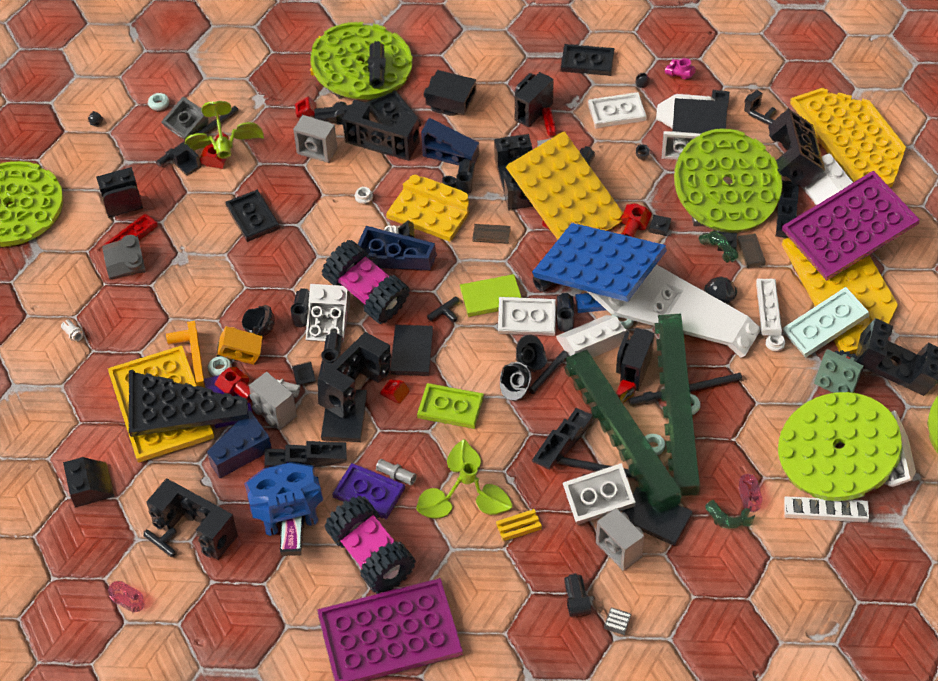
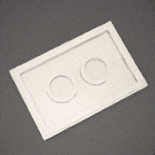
[588,92,647,128]
[498,297,556,336]

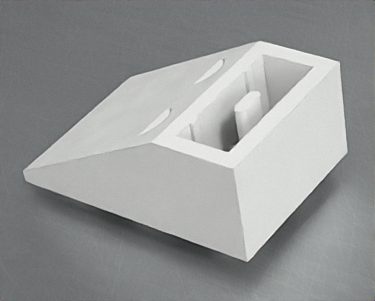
[305,284,351,342]

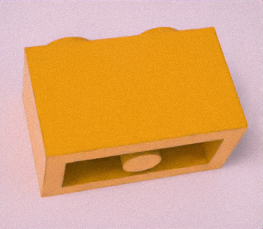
[217,326,262,365]

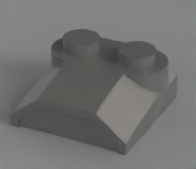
[161,97,209,140]
[102,235,146,280]

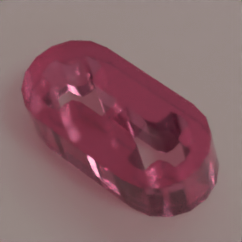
[738,474,762,512]
[108,581,145,612]

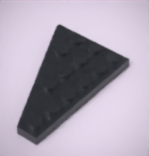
[129,370,248,437]

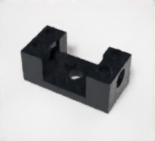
[342,100,420,161]
[768,108,825,188]
[494,134,533,210]
[854,318,938,396]
[318,332,391,418]
[146,478,238,560]

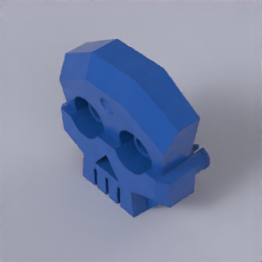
[245,462,323,536]

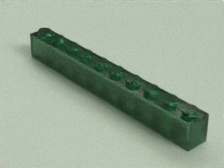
[654,313,700,497]
[564,350,681,513]

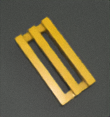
[496,509,542,542]

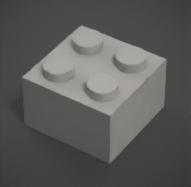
[293,115,337,163]
[249,372,297,430]
[596,508,644,571]

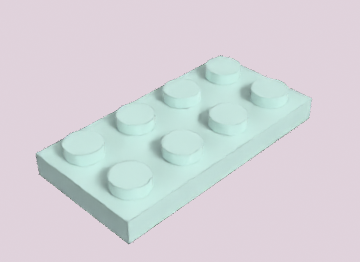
[782,287,869,358]

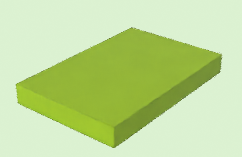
[460,274,522,317]
[417,383,484,429]

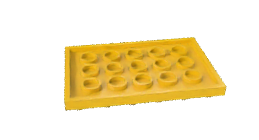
[506,131,623,240]
[107,345,215,463]

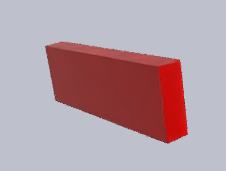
[104,213,158,245]

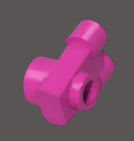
[665,58,695,79]

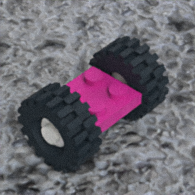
[322,240,410,324]
[325,496,416,594]

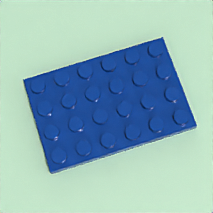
[532,223,667,302]

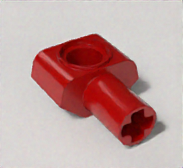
[199,132,229,168]
[621,203,652,237]
[215,367,252,403]

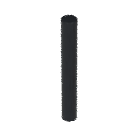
[528,350,569,394]

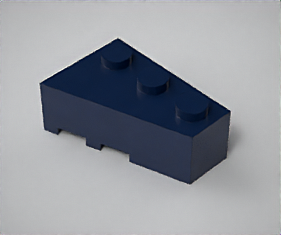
[421,118,479,166]
[207,410,272,478]

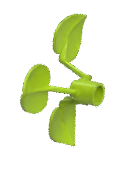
[185,101,264,158]
[416,439,512,519]

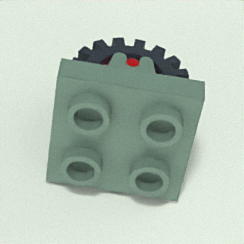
[814,349,864,393]

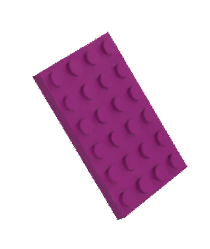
[782,170,920,281]
[317,578,463,681]

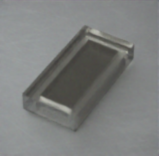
[472,224,511,244]
[737,233,766,268]

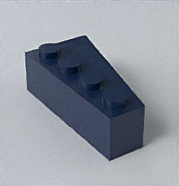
[358,226,437,270]

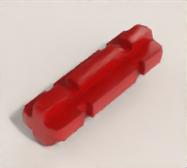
[542,107,557,137]

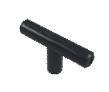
[749,107,777,125]
[427,296,459,322]
[143,527,177,558]

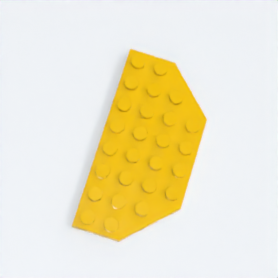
[790,88,906,188]
[782,238,898,354]

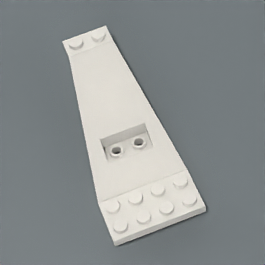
[587,265,761,358]

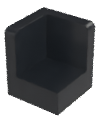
[172,144,201,176]

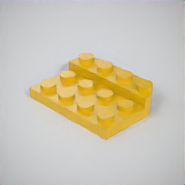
[386,175,469,242]

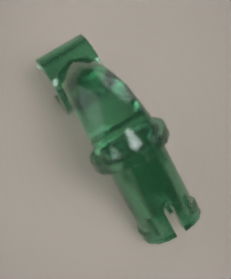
[699,231,738,263]
[705,500,755,529]

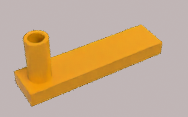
[166,321,206,388]

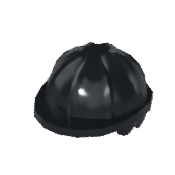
[704,276,737,304]
[242,305,275,336]
[515,334,547,372]
[500,362,532,400]

